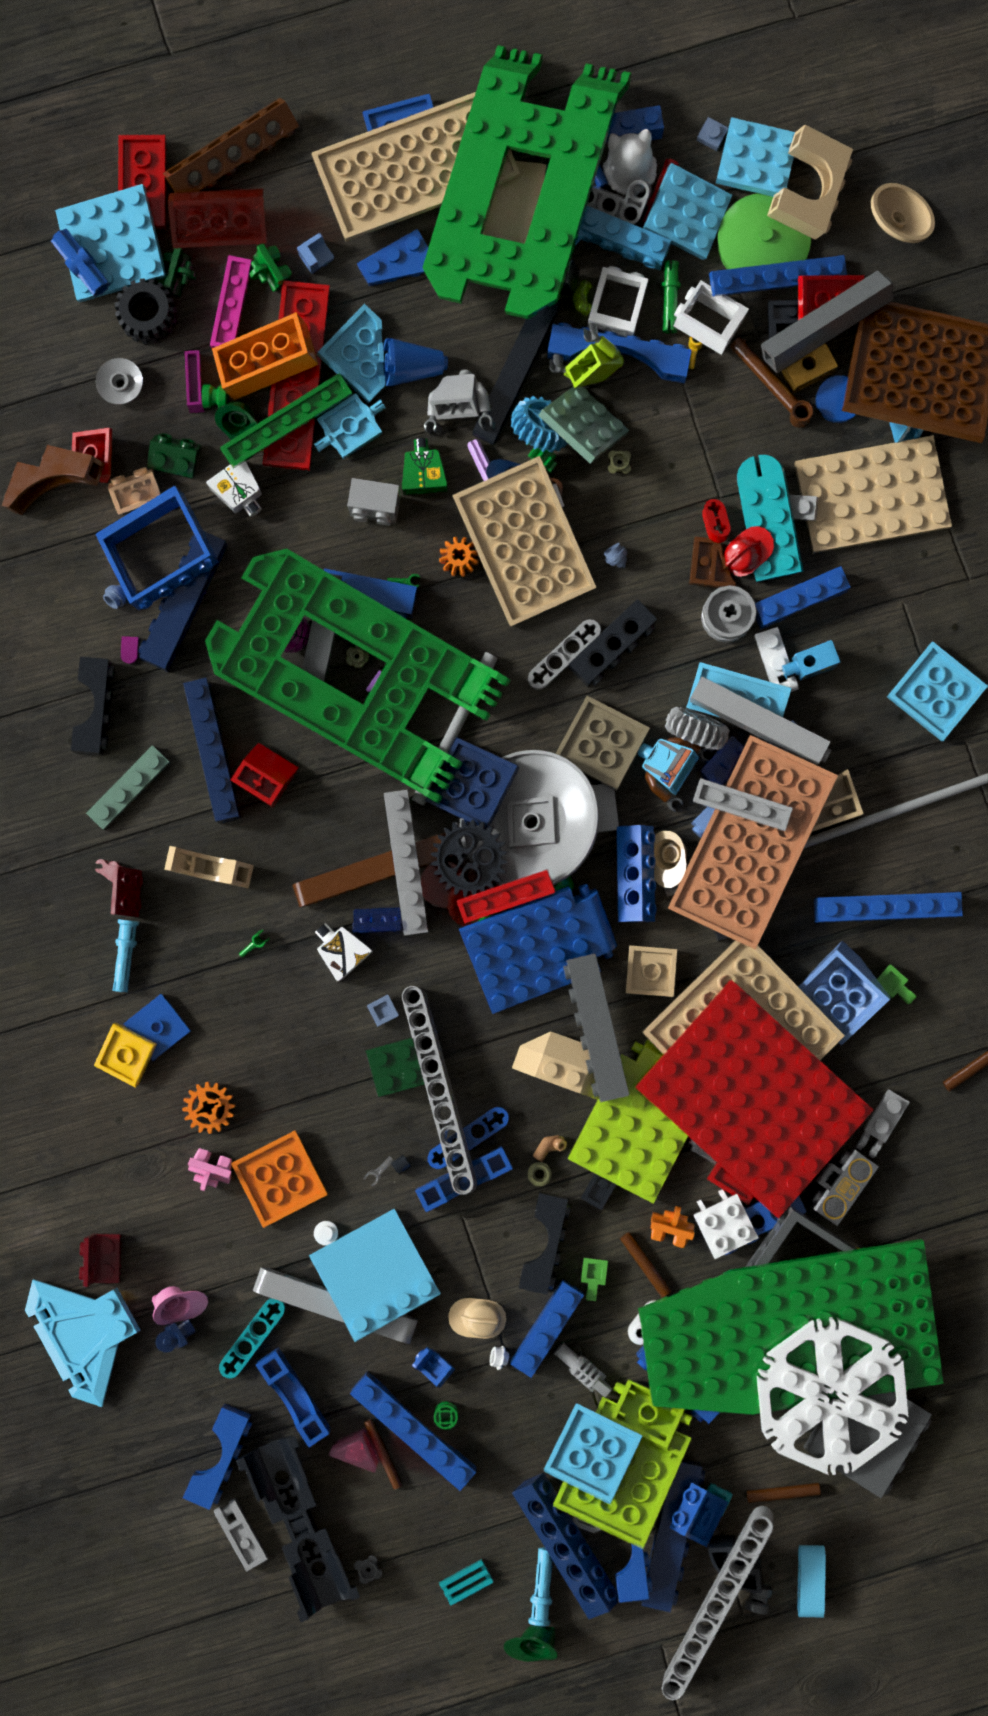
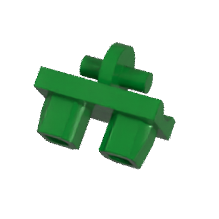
[250,244,292,292]

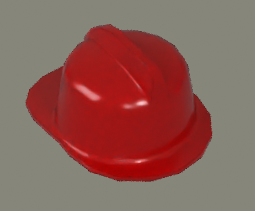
[724,526,774,576]

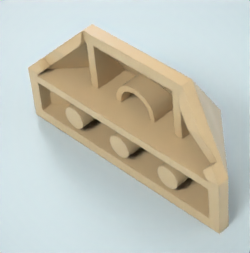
[512,1032,599,1100]

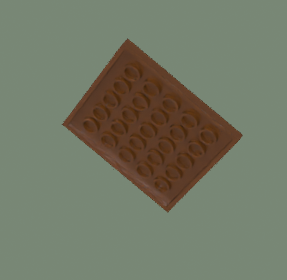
[842,302,988,443]

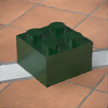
[366,1038,425,1097]

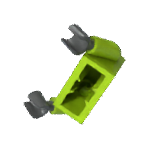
[550,323,624,388]

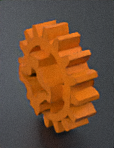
[182,1081,236,1134]

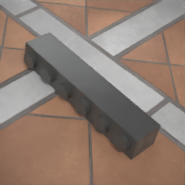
[563,954,629,1102]

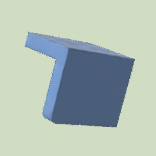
[297,233,334,274]

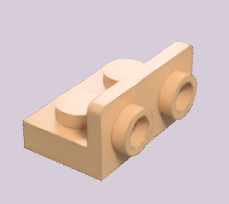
[108,467,161,515]

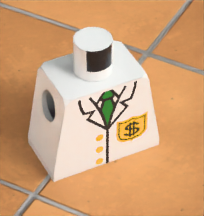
[206,461,262,517]

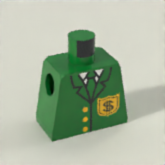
[402,438,447,495]

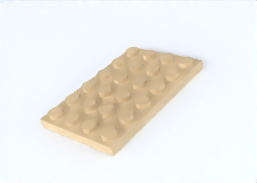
[794,436,952,554]
[452,456,596,626]

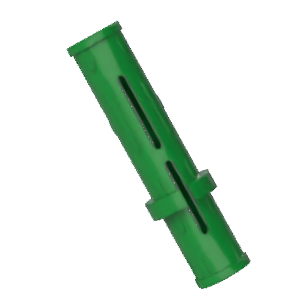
[662,260,680,334]

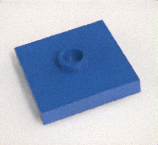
[124,994,191,1061]

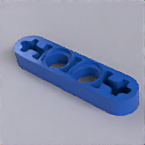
[428,1107,509,1169]

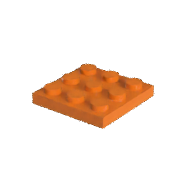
[231,1130,328,1228]

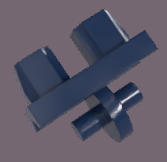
[156,1320,196,1352]

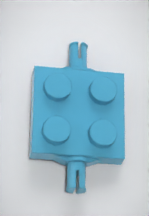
[314,393,385,459]

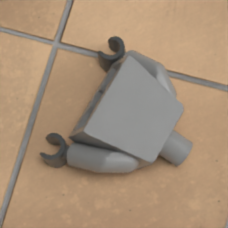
[424,370,496,435]

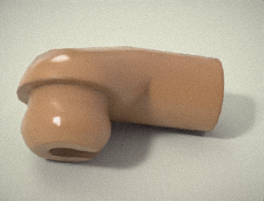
[533,1135,567,1162]

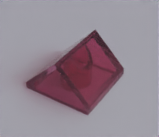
[329,1427,379,1473]

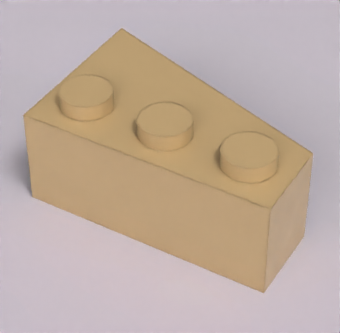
[811,769,863,832]

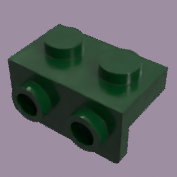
[147,433,201,478]

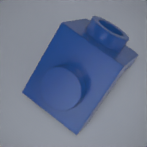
[412,1347,455,1388]

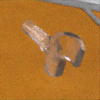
[364,1156,394,1186]

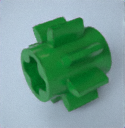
[528,448,557,473]

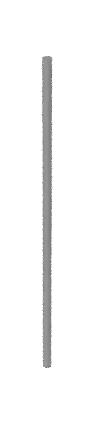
[664,773,988,897]

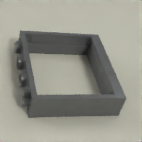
[746,1205,857,1267]

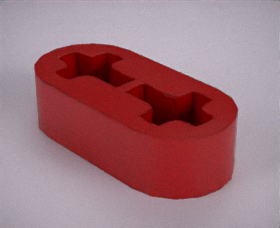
[702,499,731,543]

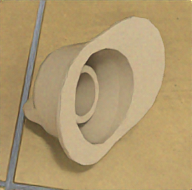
[654,831,687,888]
[448,1298,506,1339]

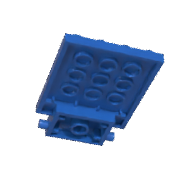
[459,884,617,1014]

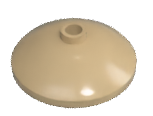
[871,183,935,243]

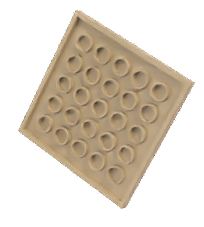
[642,941,845,1060]

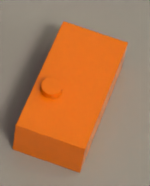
[212,312,318,400]

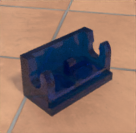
[699,736,744,785]

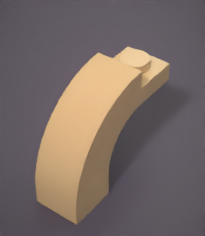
[165,846,254,888]

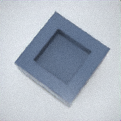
[696,117,728,151]
[367,995,399,1027]

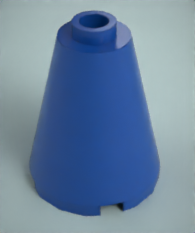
[383,338,448,386]

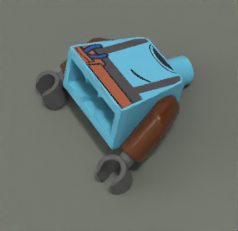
[638,737,713,812]

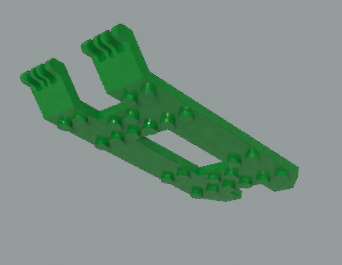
[422,45,632,319]
[205,548,511,804]

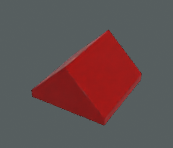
[72,428,112,483]

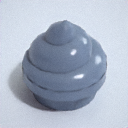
[604,543,627,568]
[103,585,127,609]

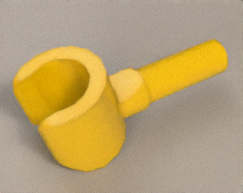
[688,336,703,369]

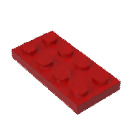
[118,135,166,229]

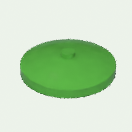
[717,193,811,269]

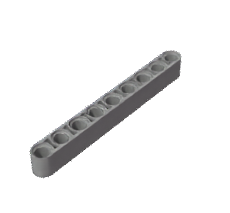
[402,986,477,1195]
[662,1506,774,1700]

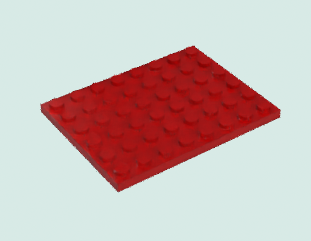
[635,980,873,1218]

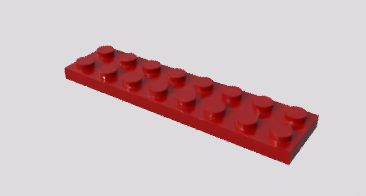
[262,281,330,471]

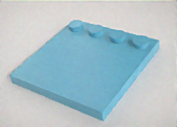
[309,1209,440,1342]

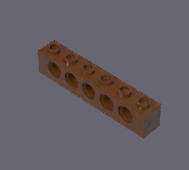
[163,98,299,202]

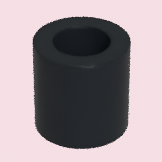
[391,1155,412,1175]

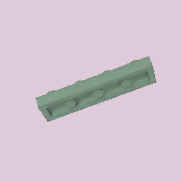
[86,745,170,830]

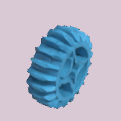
[511,396,568,453]

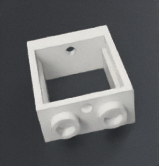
[587,266,648,338]
[674,281,749,355]

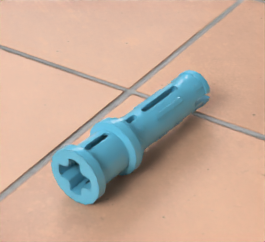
[112,919,139,992]
[528,1547,552,1626]

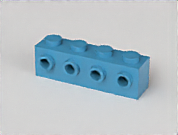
[580,206,671,270]

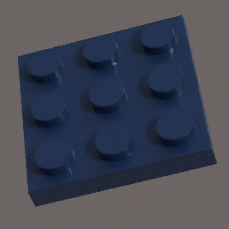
[425,737,520,830]

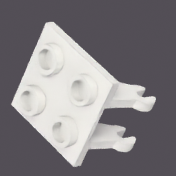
[694,1189,758,1259]

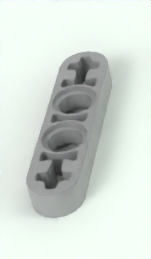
[528,619,601,690]

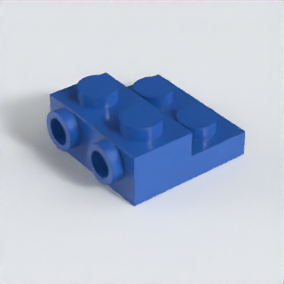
[669,1483,729,1547]

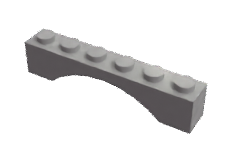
[384,790,428,935]

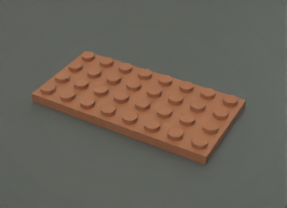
[668,735,838,950]

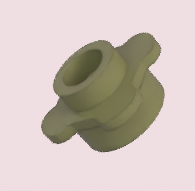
[608,451,631,474]

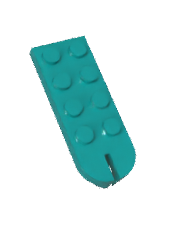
[737,455,804,582]

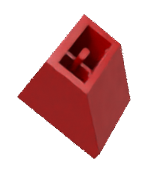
[231,743,299,808]

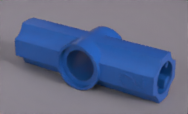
[51,228,110,297]

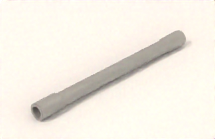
[411,652,498,806]

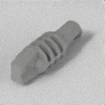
[554,1342,612,1397]

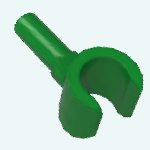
[387,574,420,588]
[239,930,270,958]

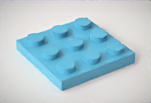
[716,117,795,197]
[643,163,732,260]
[887,641,988,741]
[544,1403,642,1505]

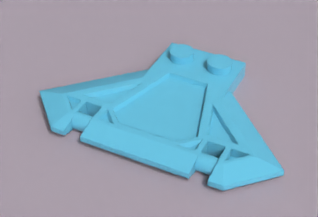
[25,1279,140,1407]

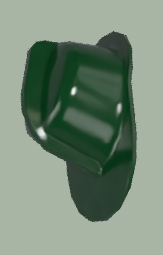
[214,401,258,440]
[504,1625,558,1662]

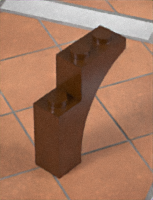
[2,445,105,515]

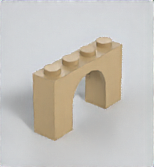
[767,125,853,240]

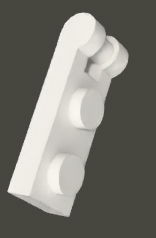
[755,627,798,692]

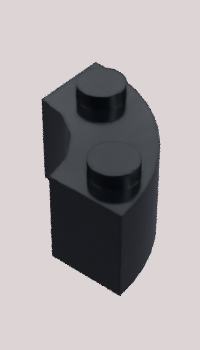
[708,1535,763,1593]

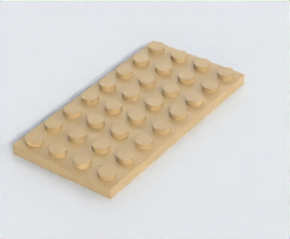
[312,92,520,241]

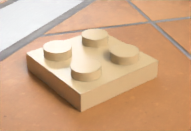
[626,946,677,997]

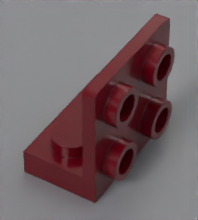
[79,1233,121,1287]

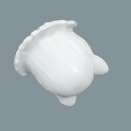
[603,129,657,195]

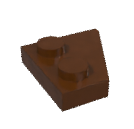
[689,536,736,588]

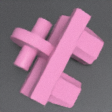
[188,1148,232,1191]

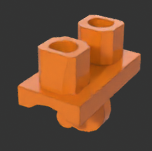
[651,1206,695,1248]

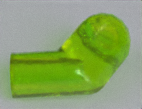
[573,280,592,315]

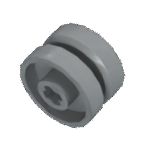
[701,585,756,643]

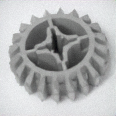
[665,707,730,750]

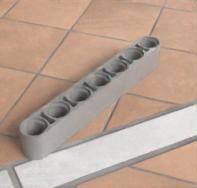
[253,1267,418,1344]

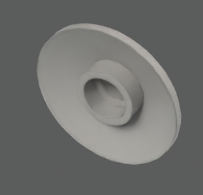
[96,358,143,405]

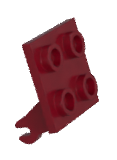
[95,859,143,917]

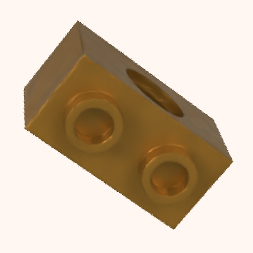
[781,343,838,394]

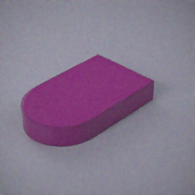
[121,636,139,664]

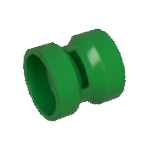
[202,384,228,408]
[434,1401,458,1429]

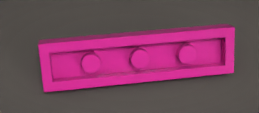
[210,255,252,348]

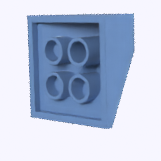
[798,941,891,1045]

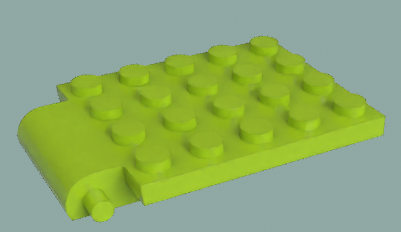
[568,1039,688,1204]
[553,1379,693,1549]

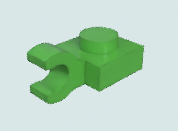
[877,964,917,1004]
[581,1258,608,1301]

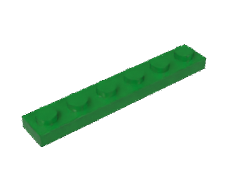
[220,373,352,469]

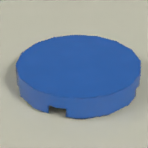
[816,375,857,423]

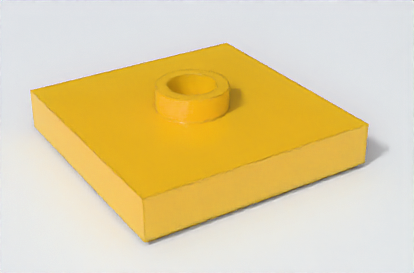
[94,1023,157,1087]

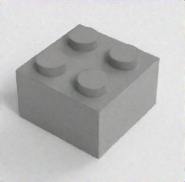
[347,478,401,526]

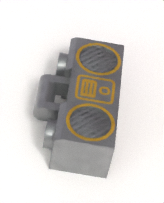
[811,1149,878,1226]

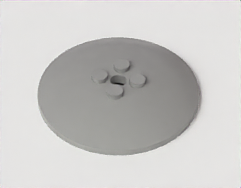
[460,750,599,885]

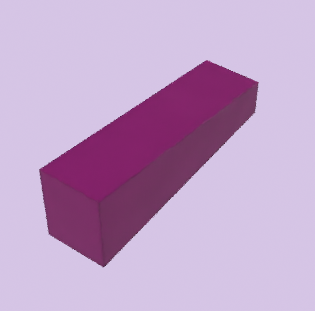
[185,350,204,413]

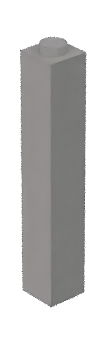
[690,677,831,766]

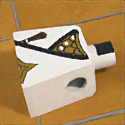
[315,923,373,982]

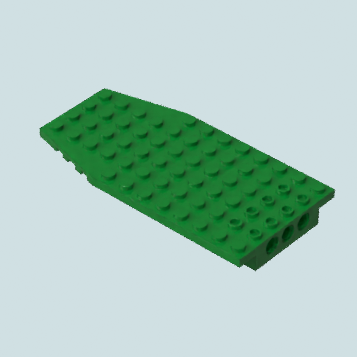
[638,1239,944,1415]

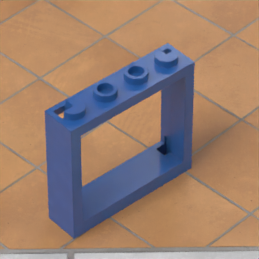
[96,486,219,610]

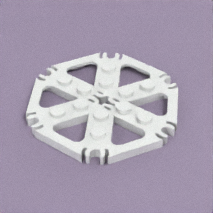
[757,1317,908,1475]

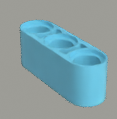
[797,1545,826,1618]

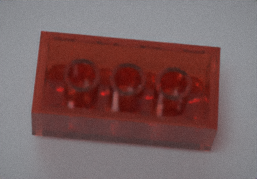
[168,188,268,248]

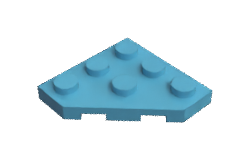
[317,304,385,404]

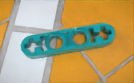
[219,1298,286,1379]

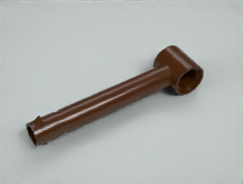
[730,337,813,428]

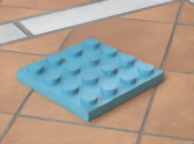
[55,184,167,302]

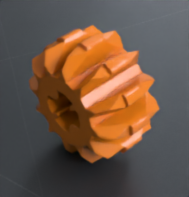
[439,537,478,577]

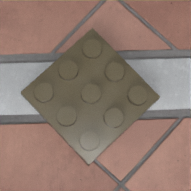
[555,696,650,791]

